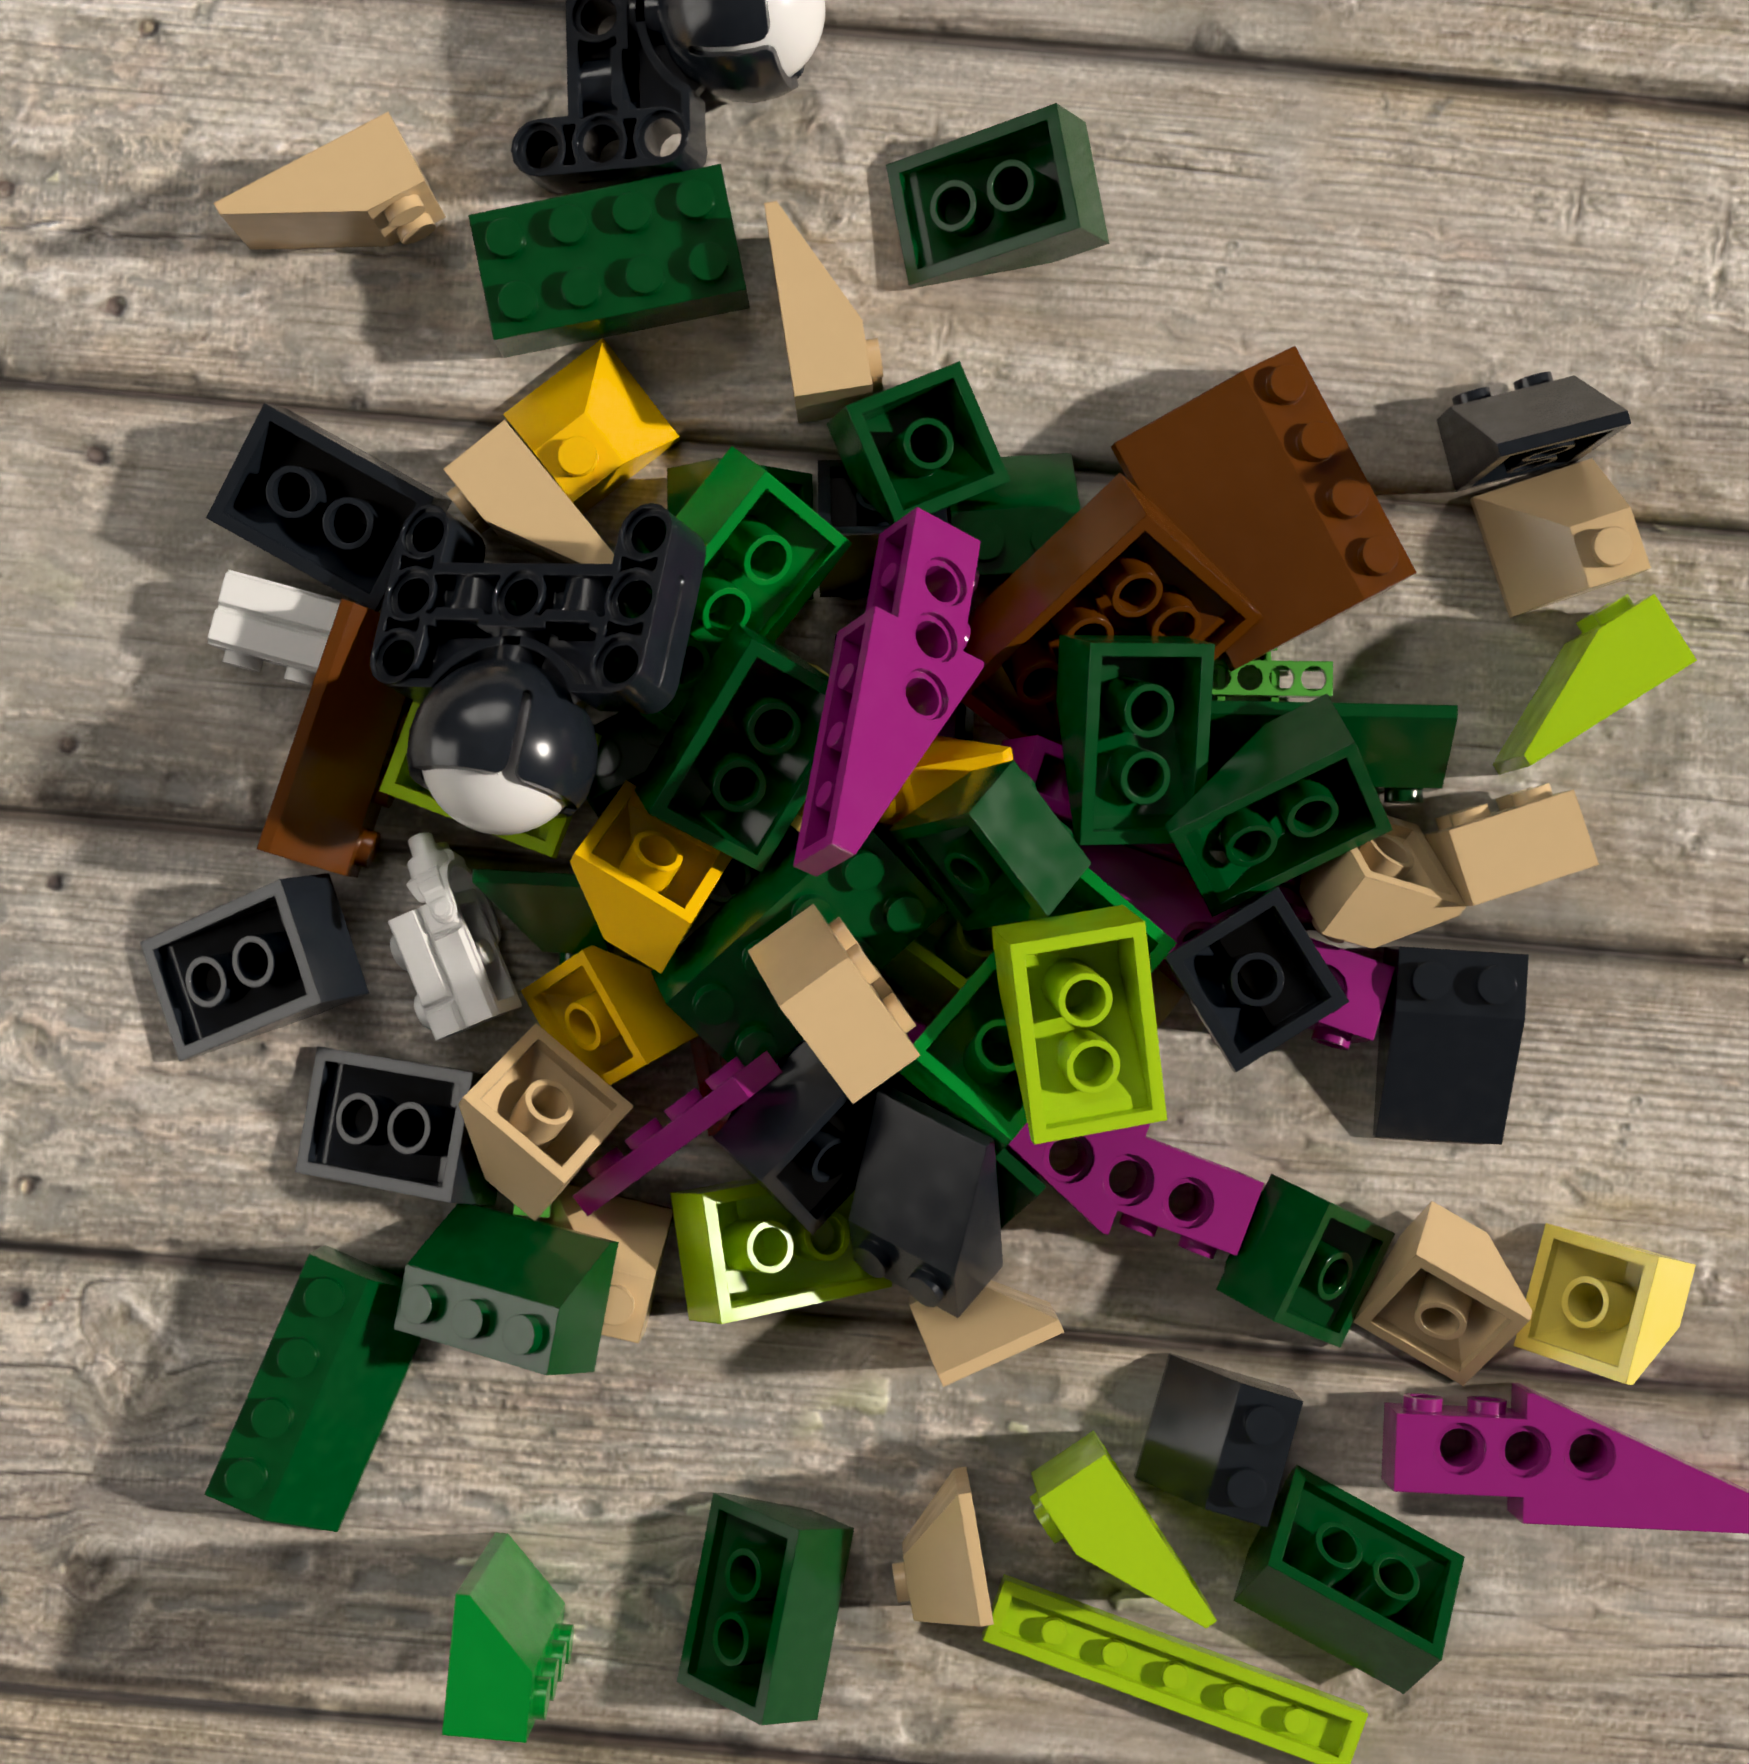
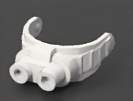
[406,832,501,944]

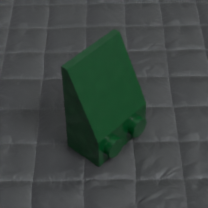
[886,103,1110,288]
[1056,635,1215,845]
[1165,694,1393,917]

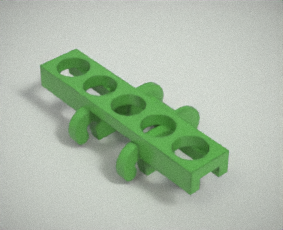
[1212,648,1333,702]

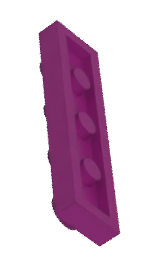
[573,1051,782,1216]

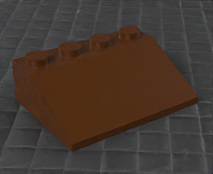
[1111,346,1417,672]
[960,473,1263,745]

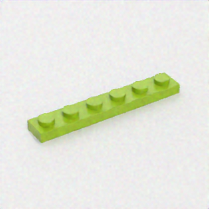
[982,1574,1368,1764]

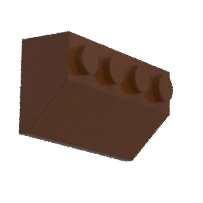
[257,598,413,878]

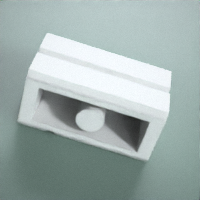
[207,569,341,687]
[388,888,522,1041]

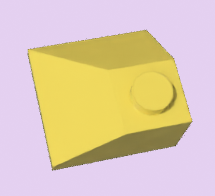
[1514,1223,1696,1385]

